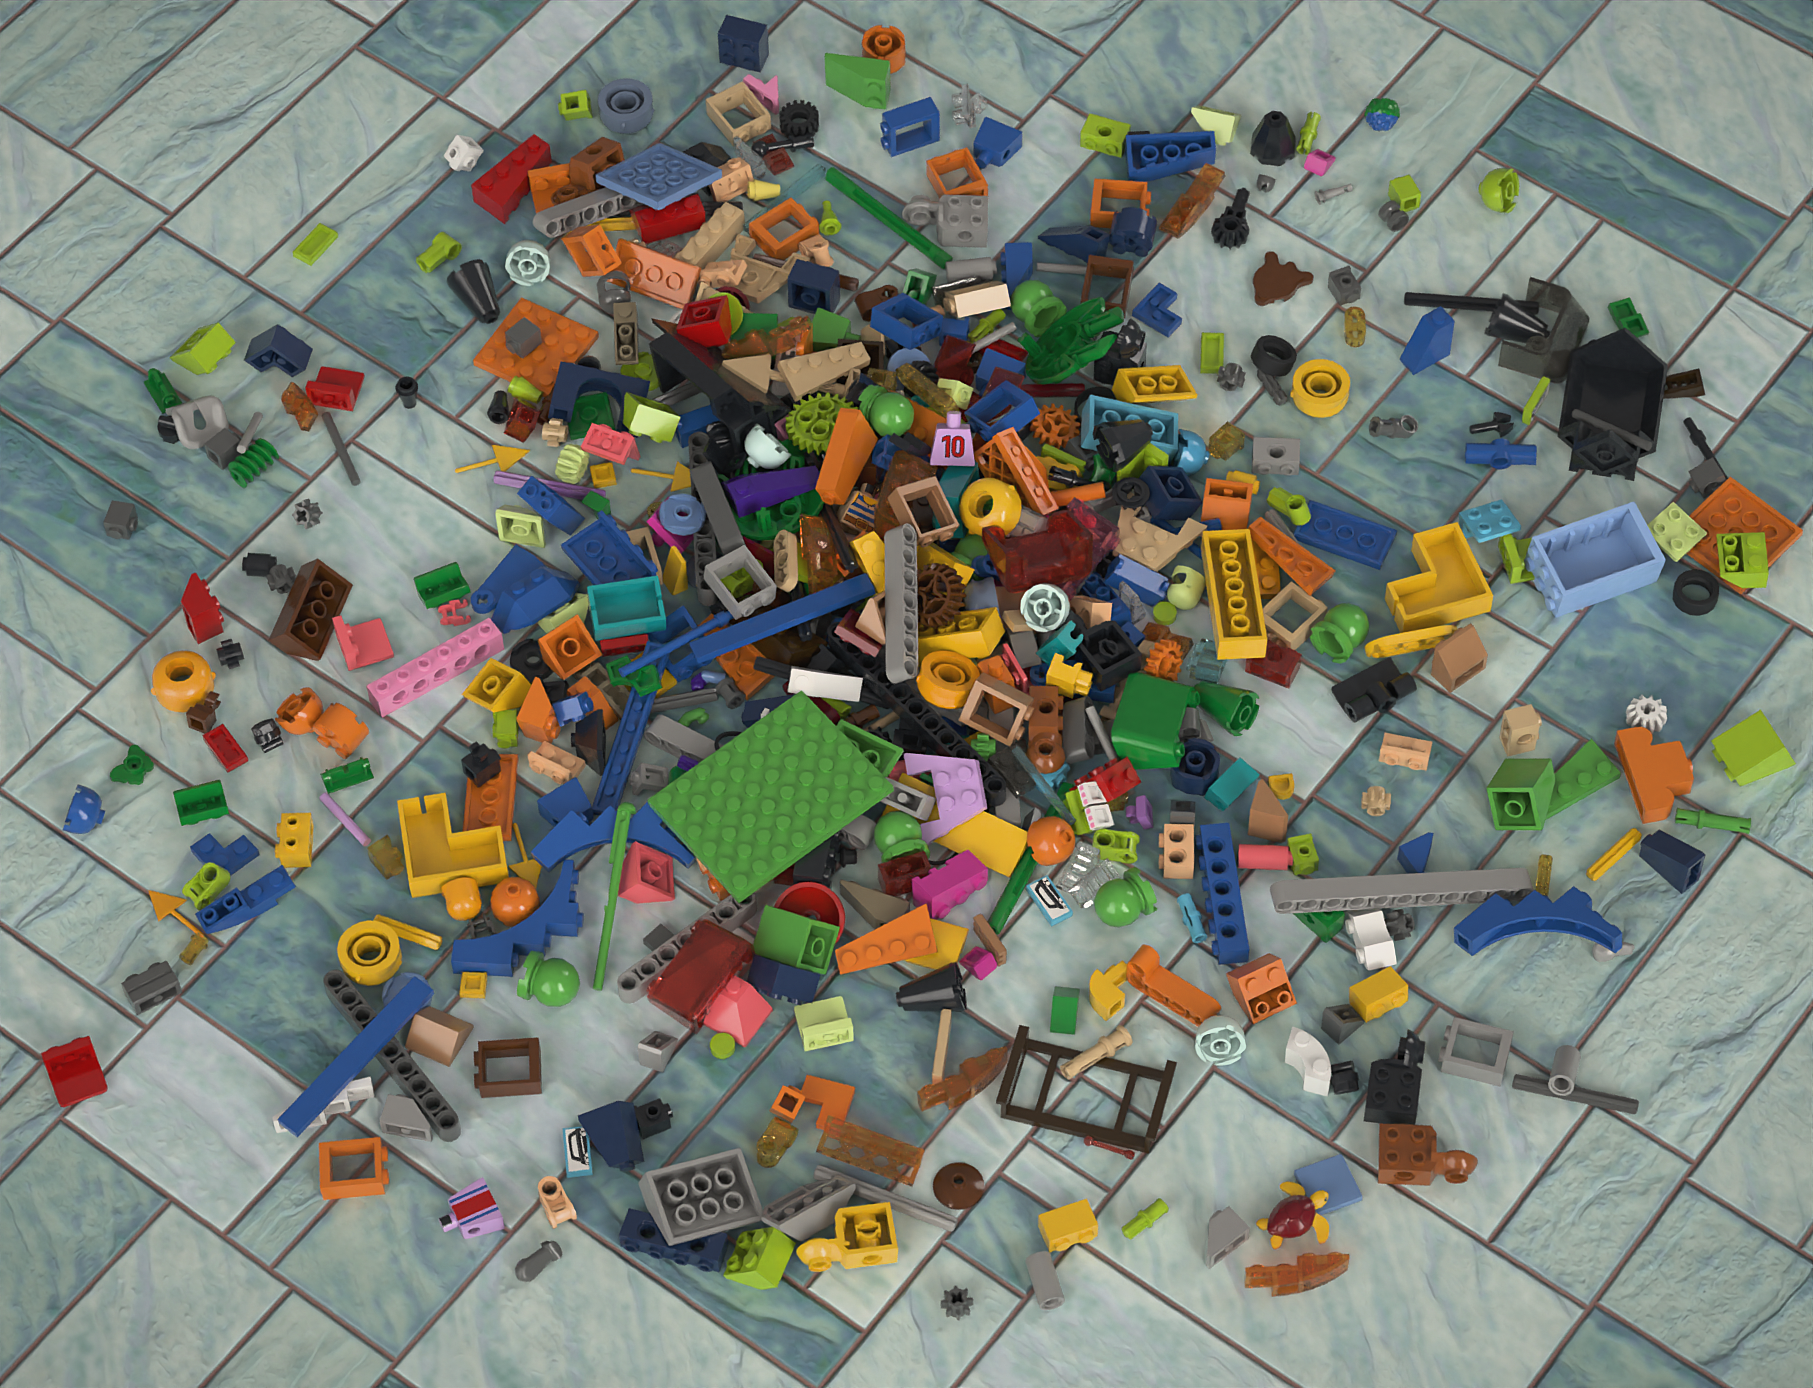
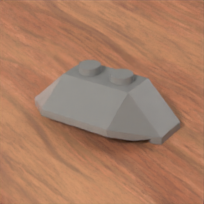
[762,1175,856,1241]

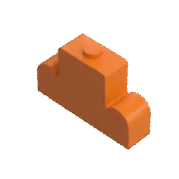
[1614,727,1694,824]

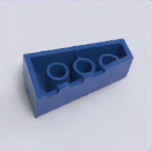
[1125,131,1216,182]

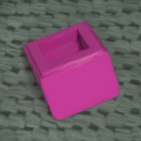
[1304,149,1336,176]
[959,946,997,980]

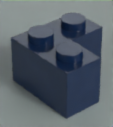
[244,324,313,377]
[746,954,821,1005]

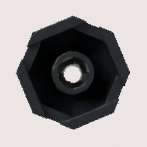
[1250,111,1296,166]
[1092,419,1153,472]

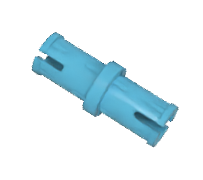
[1177,893,1208,943]

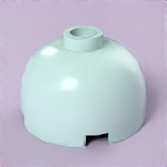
[505,240,550,286]
[745,424,791,469]
[1020,583,1070,632]
[1195,1015,1246,1066]

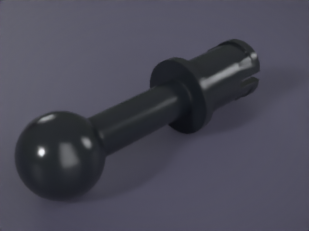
[751,133,814,158]
[1048,466,1112,492]

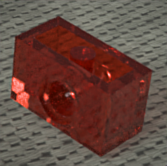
[1245,640,1302,689]
[878,851,932,897]

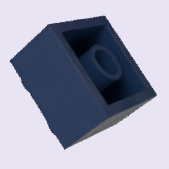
[717,15,769,72]
[787,259,840,314]
[1138,466,1203,521]

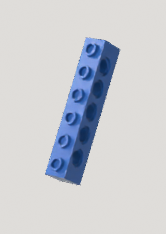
[1195,823,1250,965]

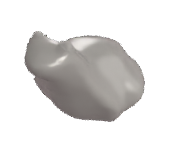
[1592,942,1634,962]

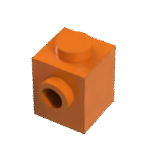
[769,1085,806,1123]

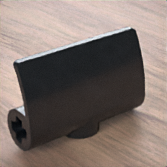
[1331,657,1417,722]

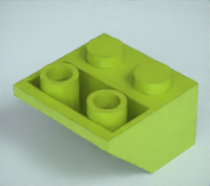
[1716,532,1769,588]
[723,1227,796,1290]

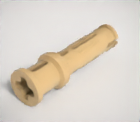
[1060,1025,1133,1080]

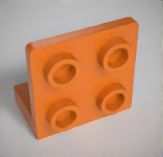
[528,163,571,214]

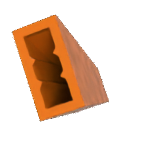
[815,408,878,505]

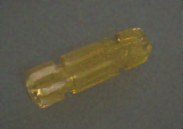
[1535,854,1553,897]

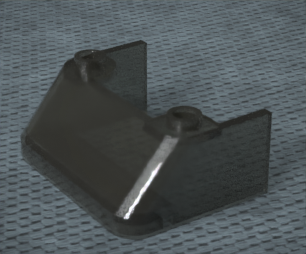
[1498,277,1589,383]

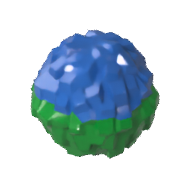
[1364,98,1400,131]

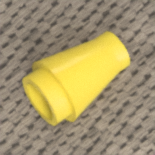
[747,179,780,201]

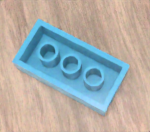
[1081,395,1178,466]

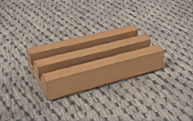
[973,913,1007,967]

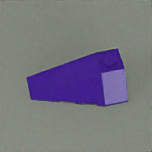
[721,466,820,518]

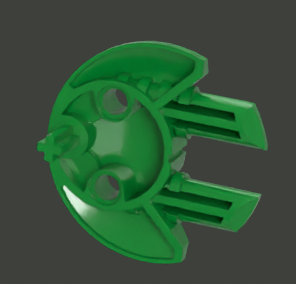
[1017,297,1124,384]
[717,452,824,540]

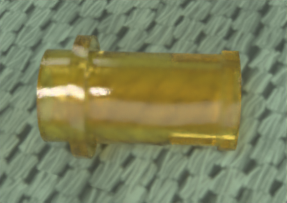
[179,933,209,965]

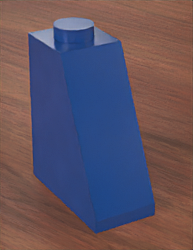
[1400,306,1455,375]

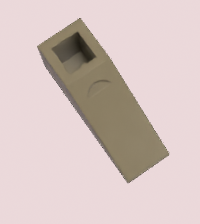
[613,302,638,365]
[840,879,910,929]

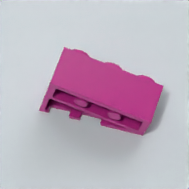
[912,850,988,920]

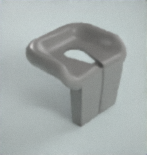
[165,395,229,449]

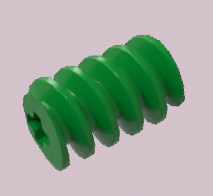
[228,438,279,488]

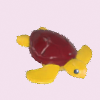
[1256,1181,1329,1249]

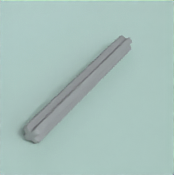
[813,1165,958,1232]

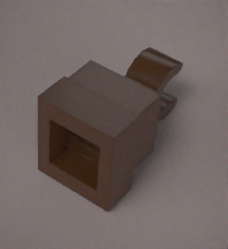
[186,691,221,734]

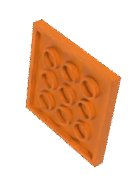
[473,297,599,397]
[1686,477,1803,594]

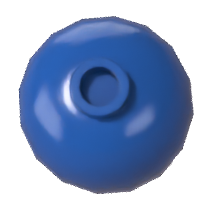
[63,784,105,834]

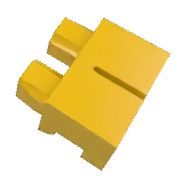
[1046,653,1093,699]

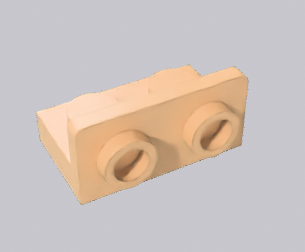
[709,157,754,202]
[698,259,747,288]
[1379,733,1432,771]
[528,741,586,784]

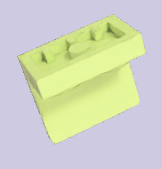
[1647,502,1707,562]
[794,996,854,1051]

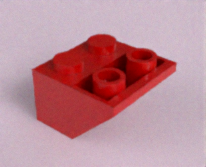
[181,572,224,644]

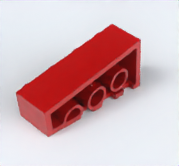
[471,134,552,224]

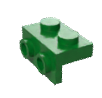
[413,562,471,609]
[173,780,229,826]

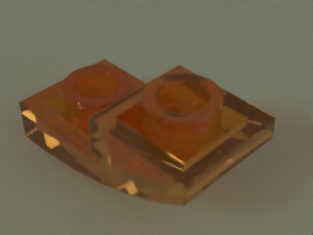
[281,382,318,432]
[1142,622,1194,661]

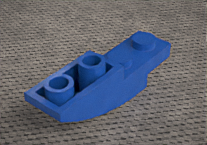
[195,865,296,934]

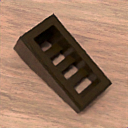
[1663,368,1705,399]

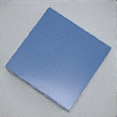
[1294,1154,1363,1215]

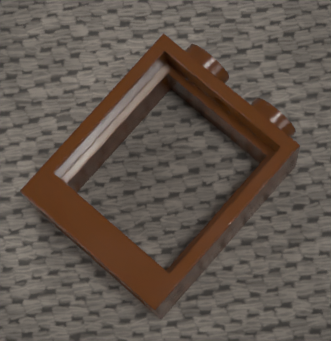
[1080,255,1134,319]
[474,1037,542,1098]

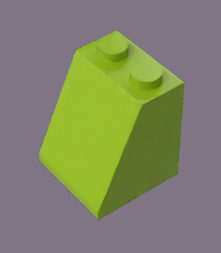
[1711,710,1796,787]

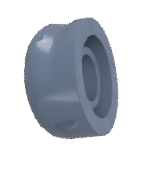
[598,78,655,134]
[963,577,1000,616]

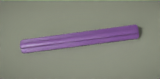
[494,470,606,500]

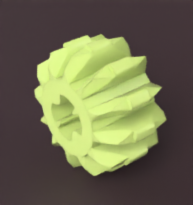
[555,444,589,484]

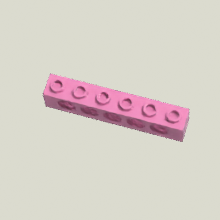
[366,618,504,718]

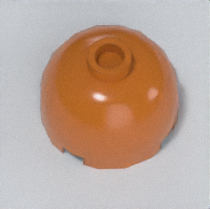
[275,687,324,735]
[1027,816,1076,866]
[490,877,540,927]

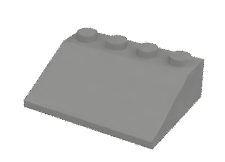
[638,1148,763,1246]

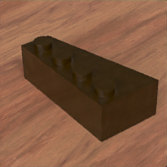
[729,593,828,668]

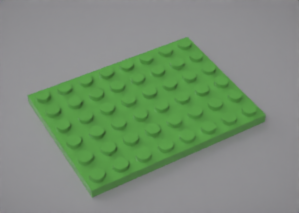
[647,690,894,903]

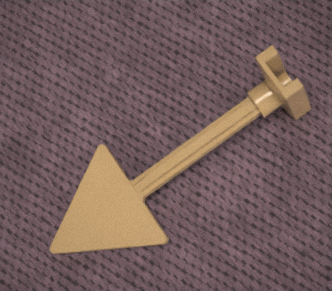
[722,354,860,399]

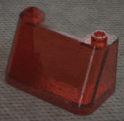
[982,509,1093,593]
[646,918,756,1035]

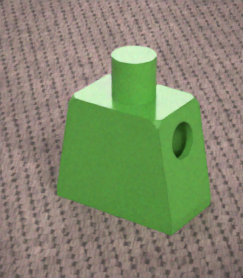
[812,308,861,352]

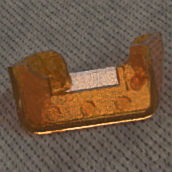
[874,450,938,544]

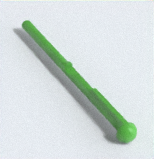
[593,802,636,991]

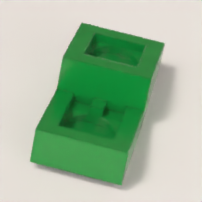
[1607,297,1649,338]

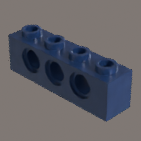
[619,1208,729,1272]

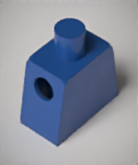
[973,117,1022,169]
[976,348,1026,400]
[537,777,594,827]

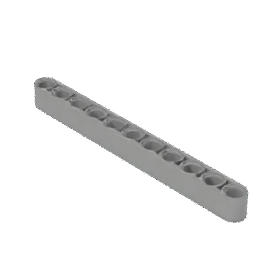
[644,715,877,850]
[1270,868,1534,914]

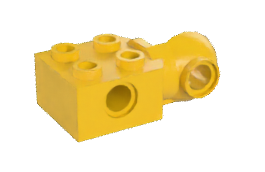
[796,1202,898,1272]

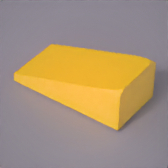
[663,546,688,595]

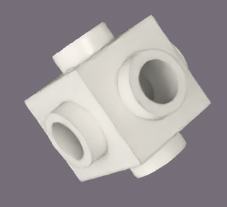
[444,135,484,172]

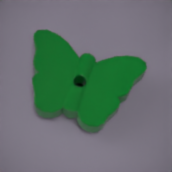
[110,744,154,785]

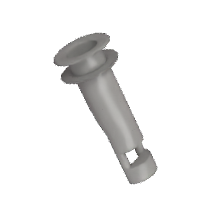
[1315,184,1352,205]

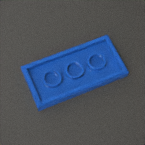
[1293,500,1397,570]

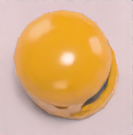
[441,877,482,921]

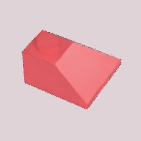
[618,841,675,904]
[703,973,773,1047]

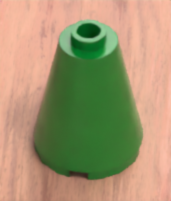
[1194,681,1259,736]

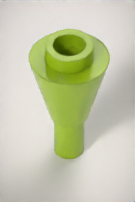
[819,200,841,235]

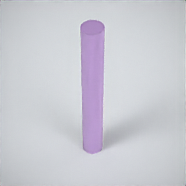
[319,792,371,847]

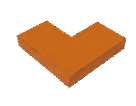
[801,1075,855,1135]

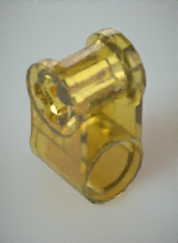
[757,1117,799,1168]

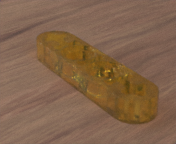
[895,363,959,418]

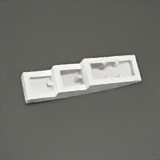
[273,1077,375,1133]

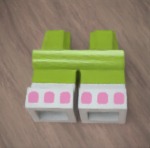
[1062,781,1114,835]

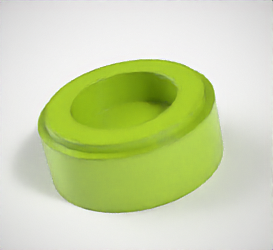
[1153,601,1177,626]
[710,1033,735,1059]

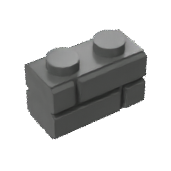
[121,961,182,1015]

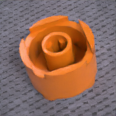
[862,25,906,74]
[312,703,369,759]

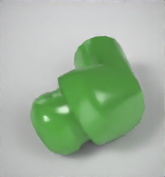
[678,707,709,727]

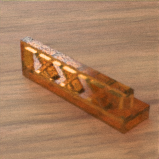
[816,1115,925,1187]

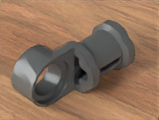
[1369,415,1418,439]

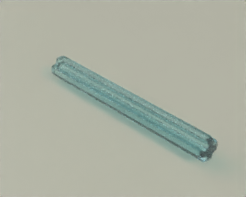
[743,164,826,234]

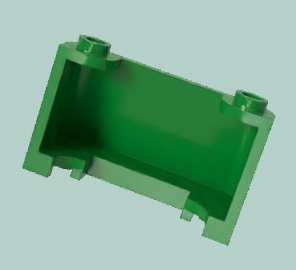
[1111,672,1200,770]

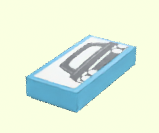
[1026,875,1073,927]
[562,1126,593,1178]

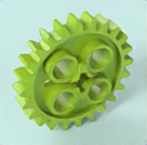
[785,392,858,455]

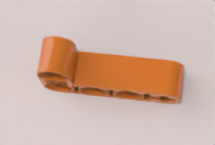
[1126,944,1221,1027]

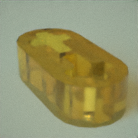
[1344,306,1366,347]

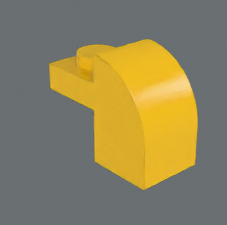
[1089,960,1127,1021]

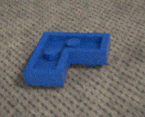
[1132,282,1182,338]
[190,833,260,877]

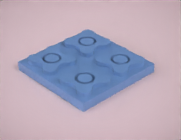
[596,143,722,210]

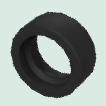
[1251,335,1297,377]
[1673,569,1719,616]

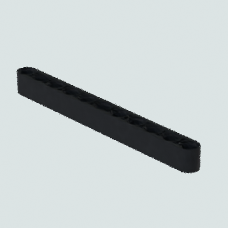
[827,622,1006,806]

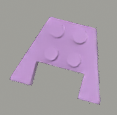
[904,753,987,846]

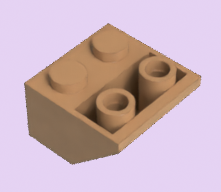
[1431,623,1488,693]

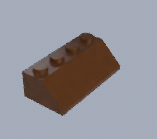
[268,558,353,661]

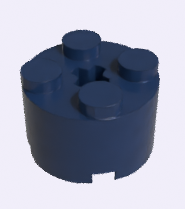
[1109,207,1157,257]
[1170,738,1220,796]

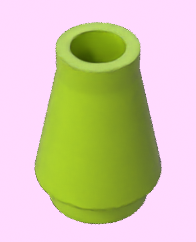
[508,376,543,404]

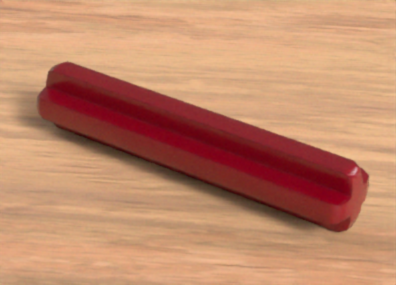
[1018,383,1085,398]

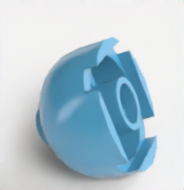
[1168,429,1209,476]

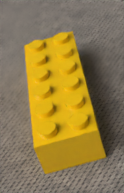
[1201,529,1267,660]

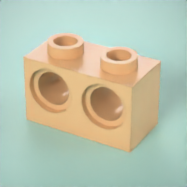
[1067,595,1112,629]
[1159,824,1194,879]

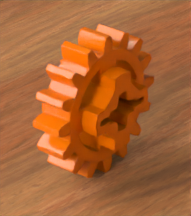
[1030,403,1080,449]
[1144,639,1183,681]

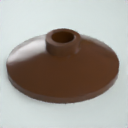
[933,1162,984,1210]

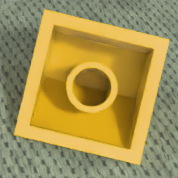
[461,658,531,713]

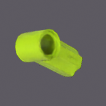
[416,232,462,274]
[1266,487,1311,526]

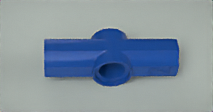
[1465,438,1537,470]

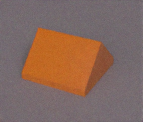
[538,614,602,680]

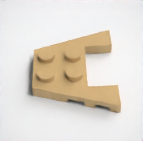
[730,234,811,304]
[1113,492,1207,572]

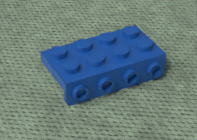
[561,510,658,585]

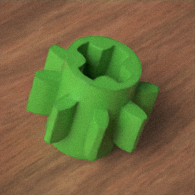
[971,733,996,763]

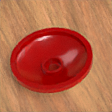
[774,882,845,945]

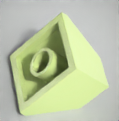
[1191,105,1241,146]
[495,505,546,548]
[537,593,589,633]

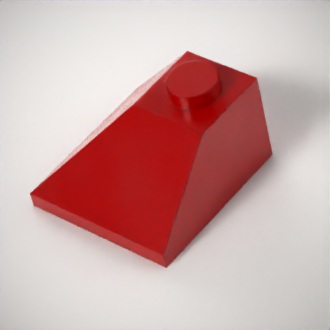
[676,295,732,347]

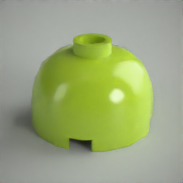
[1479,168,1519,213]

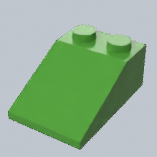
[825,53,891,109]
[836,719,904,777]

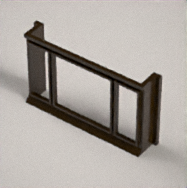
[996,1025,1177,1154]

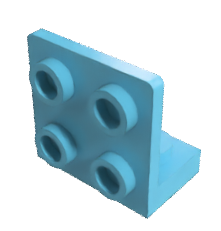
[1459,499,1521,543]

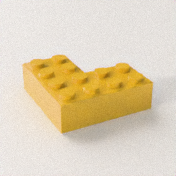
[1385,522,1493,633]
[397,792,509,898]

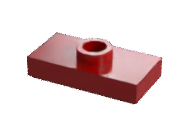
[202,724,248,773]

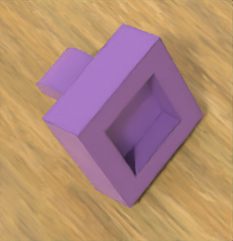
[1126,795,1153,830]

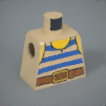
[836,483,884,536]

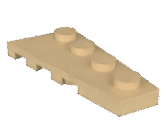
[777,342,871,402]

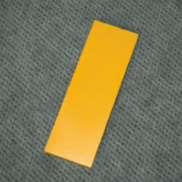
[882,772,1028,878]

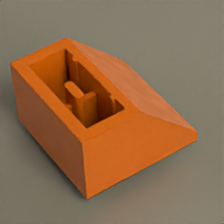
[1201,478,1253,530]
[1226,953,1297,1024]

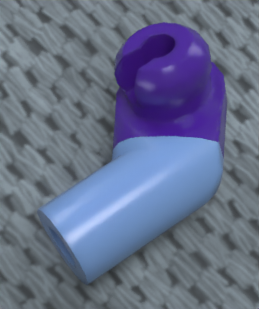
[690,670,725,691]

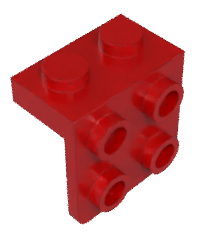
[1069,757,1141,803]
[41,1036,108,1107]

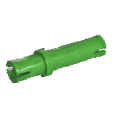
[1675,808,1751,834]

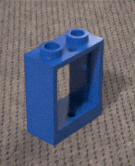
[880,97,940,157]
[870,293,943,350]
[964,380,1040,443]
[517,476,585,536]
[645,605,716,682]

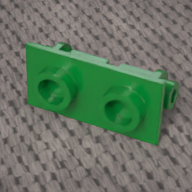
[143,368,182,414]
[320,757,374,794]

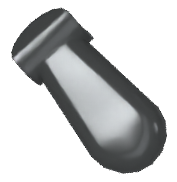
[515,1241,562,1282]

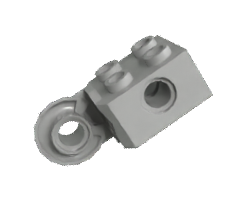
[902,195,988,248]

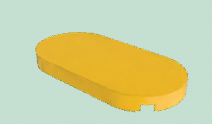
[1364,625,1457,658]

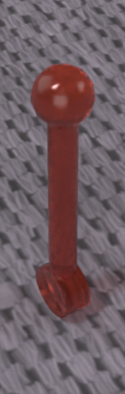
[1084,1136,1135,1160]

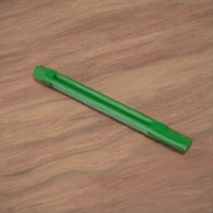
[825,167,953,269]
[987,782,1074,935]

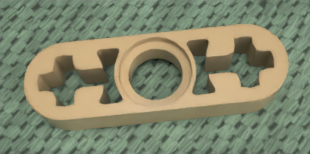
[774,530,798,592]

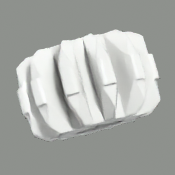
[1626,695,1667,734]

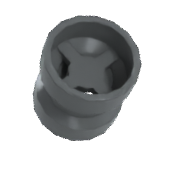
[1378,200,1409,232]

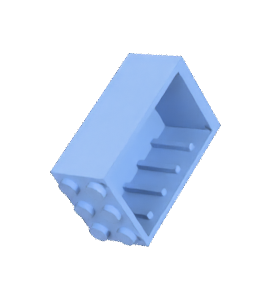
[1524,501,1666,618]

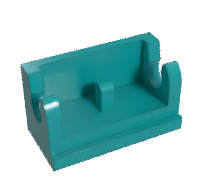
[1036,621,1083,667]
[1204,758,1260,811]

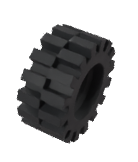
[779,100,819,138]

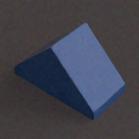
[1397,832,1434,874]

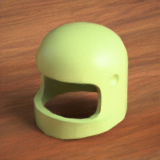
[1167,566,1206,610]

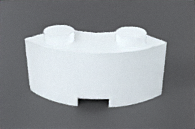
[1345,909,1397,971]
[1285,1026,1331,1097]

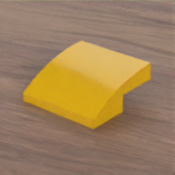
[905,918,969,970]

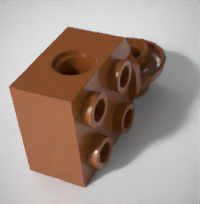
[551,137,625,206]
[1025,686,1066,774]
[1378,1123,1478,1186]

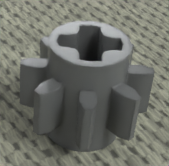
[1217,363,1246,391]
[292,499,323,529]
[266,564,296,594]
[1384,909,1414,941]
[941,1285,973,1320]

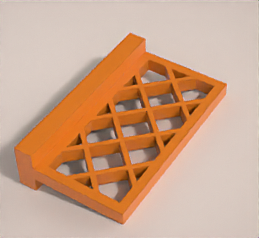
[974,427,1059,516]

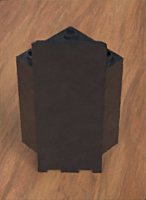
[649,318,792,455]
[1558,328,1668,481]

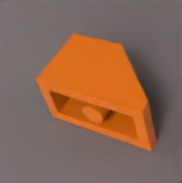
[567,676,618,730]

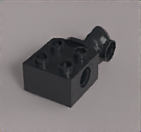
[1093,319,1147,386]
[1055,610,1142,692]
[1364,1029,1426,1125]

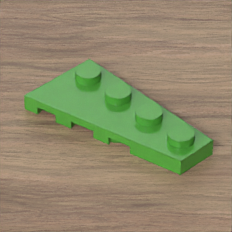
[1545,738,1621,820]

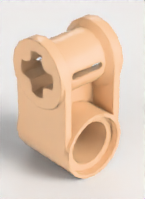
[799,234,834,267]
[538,1176,577,1229]

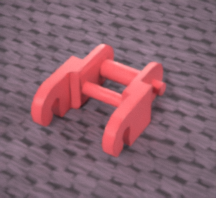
[438,599,471,626]

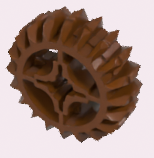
[917,563,967,628]

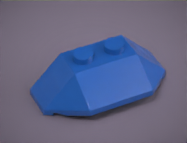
[491,566,580,634]

